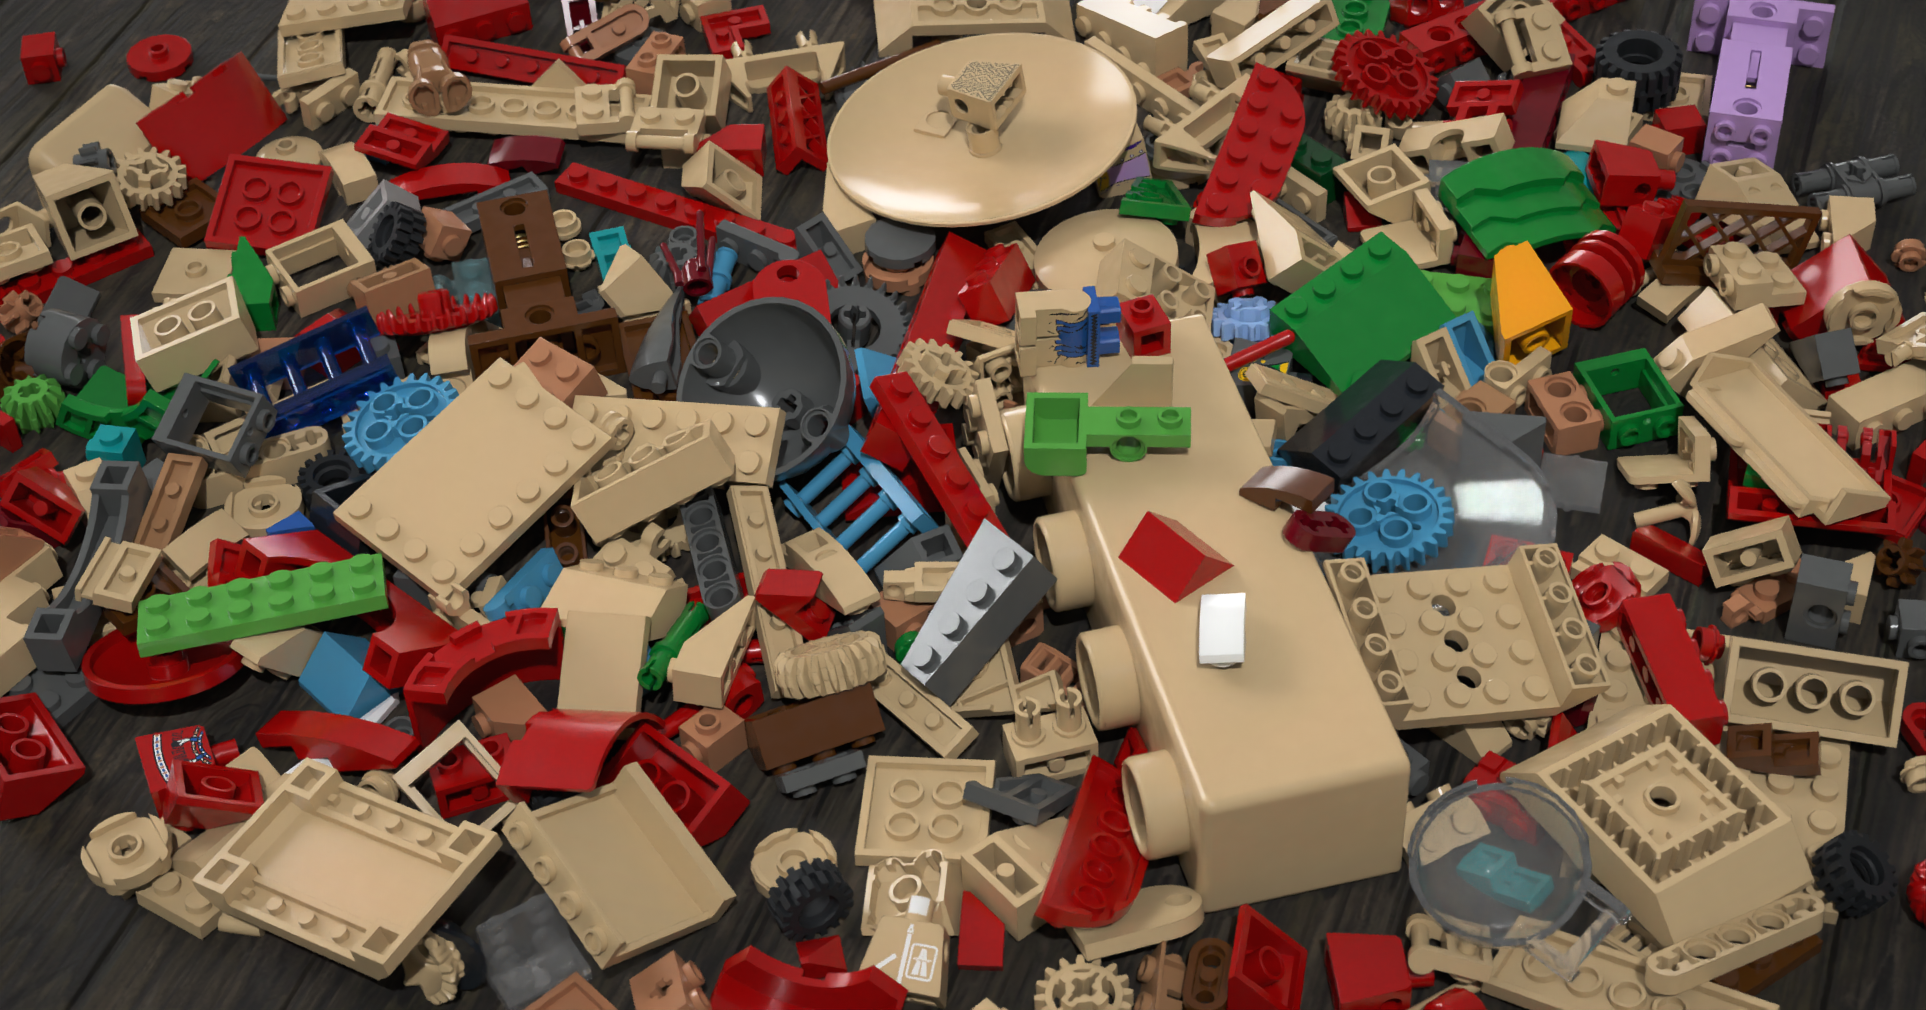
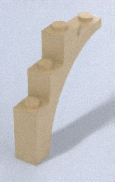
[0,542,63,698]

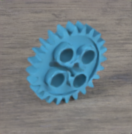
[342,373,459,474]
[1325,469,1455,573]

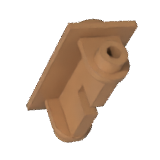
[1133,940,1186,1010]

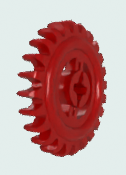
[376,289,498,336]

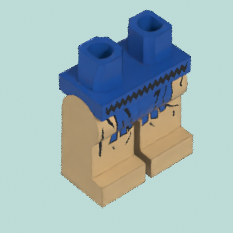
[1015,286,1121,377]

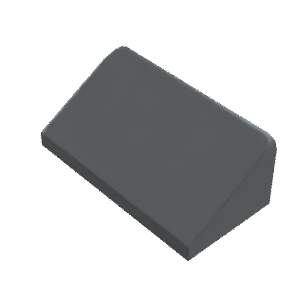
[37,276,101,326]

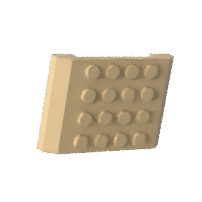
[191,758,503,980]

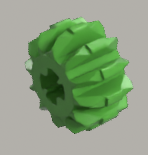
[0,374,66,434]

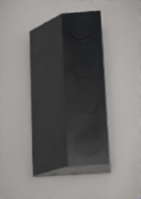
[1277,360,1444,499]

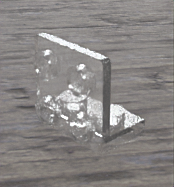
[476,892,592,1010]

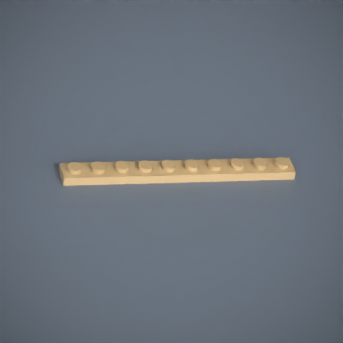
[1084,36,1328,223]

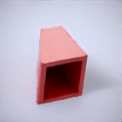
[1780,234,1906,341]

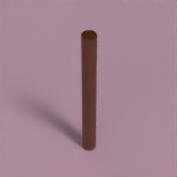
[819,39,941,95]

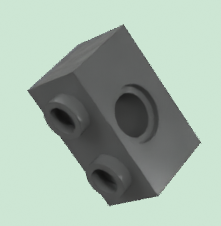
[1784,553,1858,650]

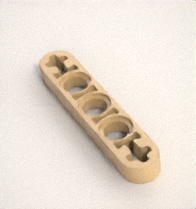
[1645,893,1825,995]

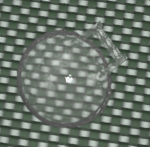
[1407,777,1632,983]

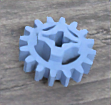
[1211,296,1276,344]

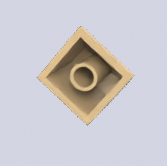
[32,163,139,261]

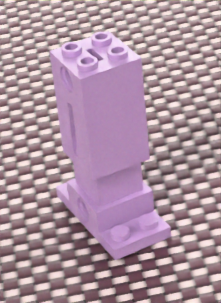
[1687,0,1835,169]

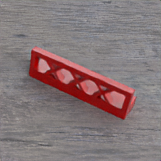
[766,65,828,175]

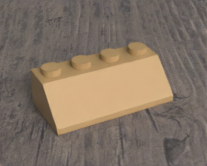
[1677,286,1828,410]
[1722,635,1909,748]

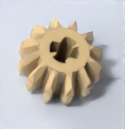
[1324,91,1382,145]

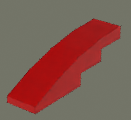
[255,711,420,772]

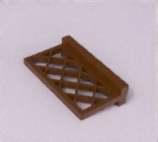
[1649,199,1822,287]

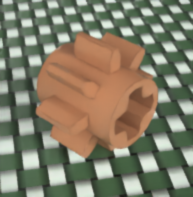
[0,290,44,335]

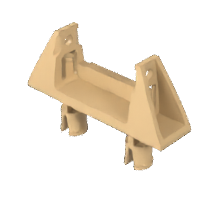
[726,30,846,113]
[1143,73,1250,174]

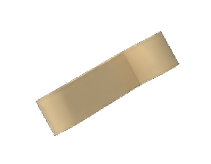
[189,426,332,509]

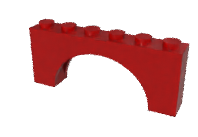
[234,530,458,689]

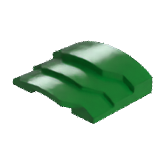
[1438,147,1617,259]

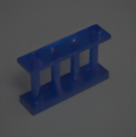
[228,306,399,439]

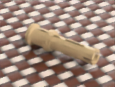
[353,47,398,123]

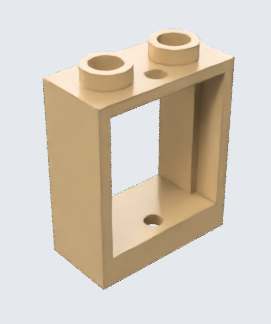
[265,219,376,318]
[392,720,518,830]

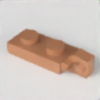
[1720,558,1801,629]

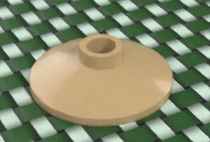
[256,136,322,165]

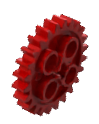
[1331,29,1439,120]

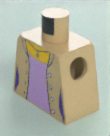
[1093,122,1152,198]

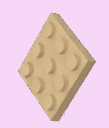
[854,755,996,866]

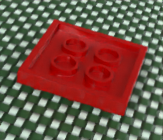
[204,154,334,256]

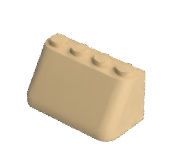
[28,84,152,208]

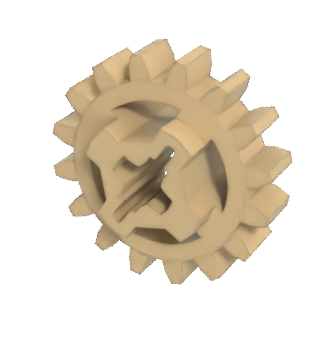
[115,147,188,211]
[896,338,979,409]
[1034,954,1134,1010]

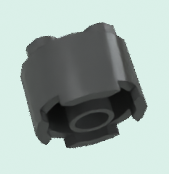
[24,308,111,389]

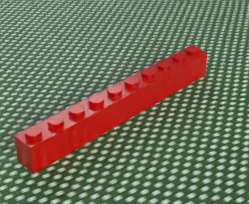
[860,231,986,472]

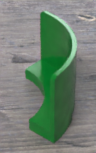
[55,359,220,445]

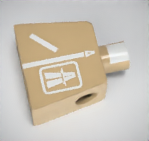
[859,895,950,1009]

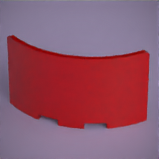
[136,51,287,182]
[403,608,564,753]
[496,708,665,803]
[709,945,908,1010]

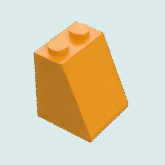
[1490,240,1573,365]

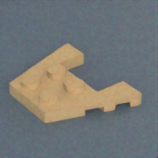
[943,598,1067,718]

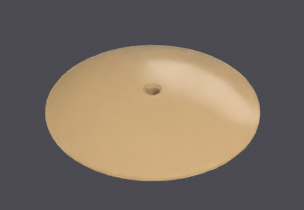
[827,33,1138,227]

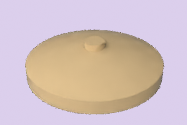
[1034,209,1179,291]

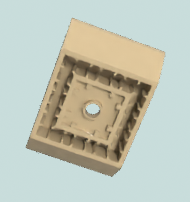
[1499,704,1814,948]

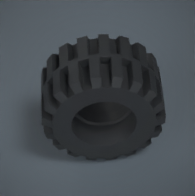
[1592,29,1683,114]

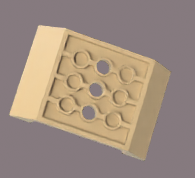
[873,0,1076,57]
[1322,543,1611,730]

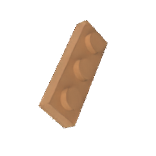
[133,453,209,566]

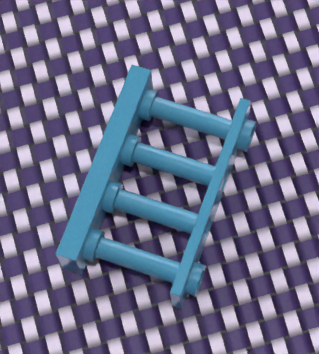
[778,424,939,590]

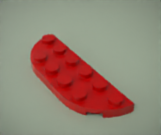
[1192,62,1305,227]
[1034,754,1149,928]

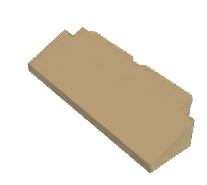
[1685,352,1891,526]

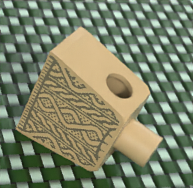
[937,60,1027,130]

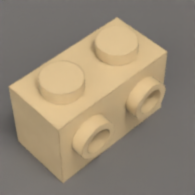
[1702,515,1802,588]

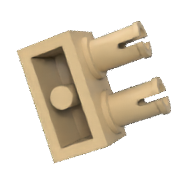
[1002,687,1098,780]

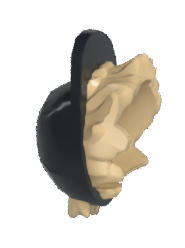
[400,917,487,1005]

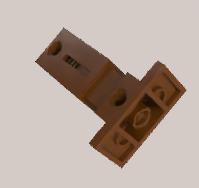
[467,190,626,379]

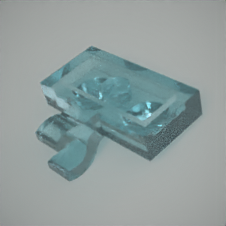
[432,258,498,313]

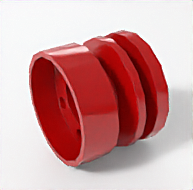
[1549,230,1645,329]

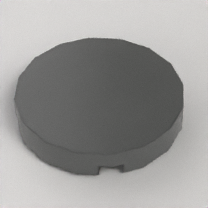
[865,217,936,270]

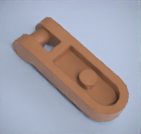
[559,4,649,61]

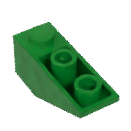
[227,236,280,332]

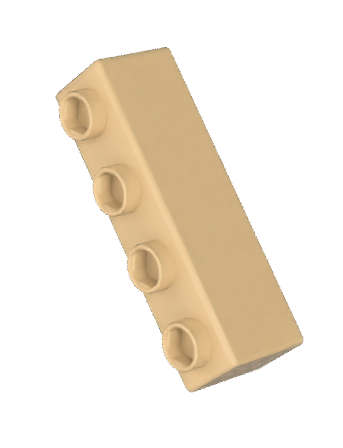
[999,314,1410,913]

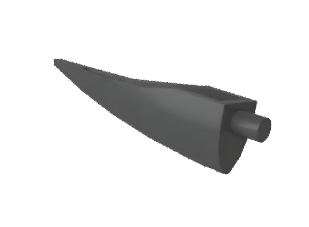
[629,286,685,394]

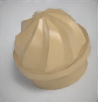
[358,769,400,802]

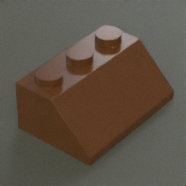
[743,682,885,775]

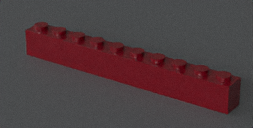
[1450,53,1575,278]

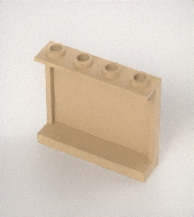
[501,761,737,970]

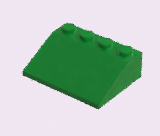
[1270,232,1456,396]

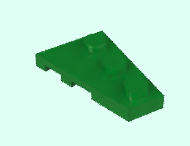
[1119,177,1191,225]

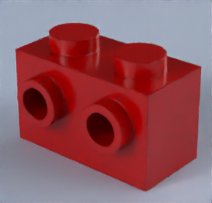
[428,732,511,819]

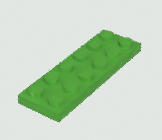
[137,553,389,658]

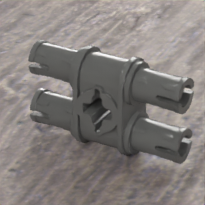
[1791,154,1917,210]

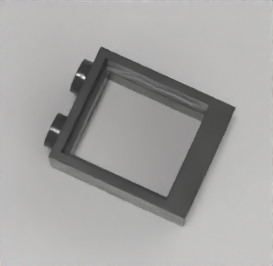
[152,373,278,478]

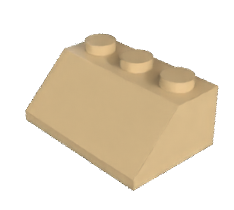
[130,276,259,393]
[540,558,688,642]

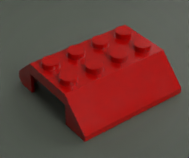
[1725,423,1897,536]

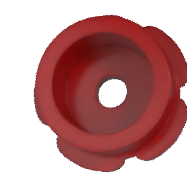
[1691,624,1725,666]

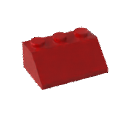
[423,0,533,49]
[0,692,86,821]
[595,720,751,847]

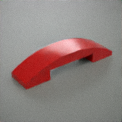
[389,163,510,200]

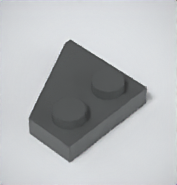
[963,773,1077,826]

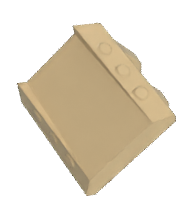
[861,849,965,936]

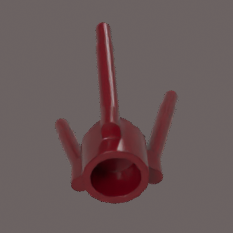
[660,210,716,296]

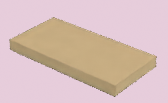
[277,28,346,89]

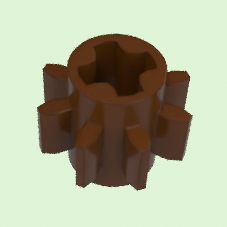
[1874,537,1926,588]

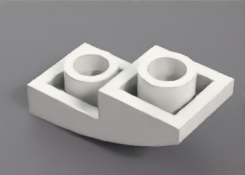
[1199,593,1247,667]

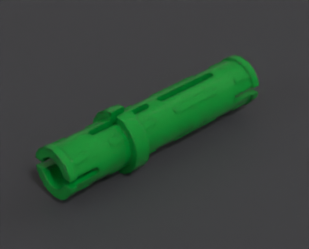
[637,601,709,691]

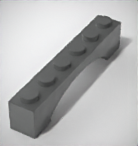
[23,460,152,672]

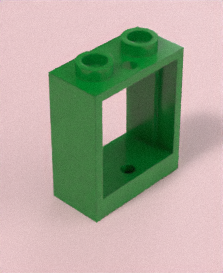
[1573,348,1684,450]

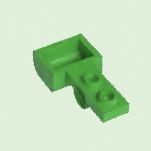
[1024,392,1191,476]

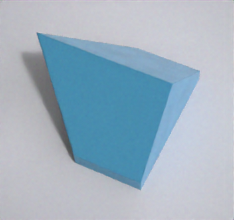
[1439,311,1496,387]

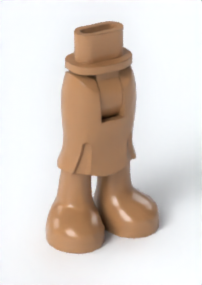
[407,39,472,116]

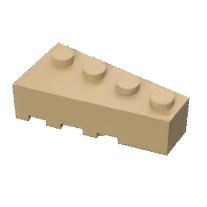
[1075,0,1188,77]
[571,419,735,544]

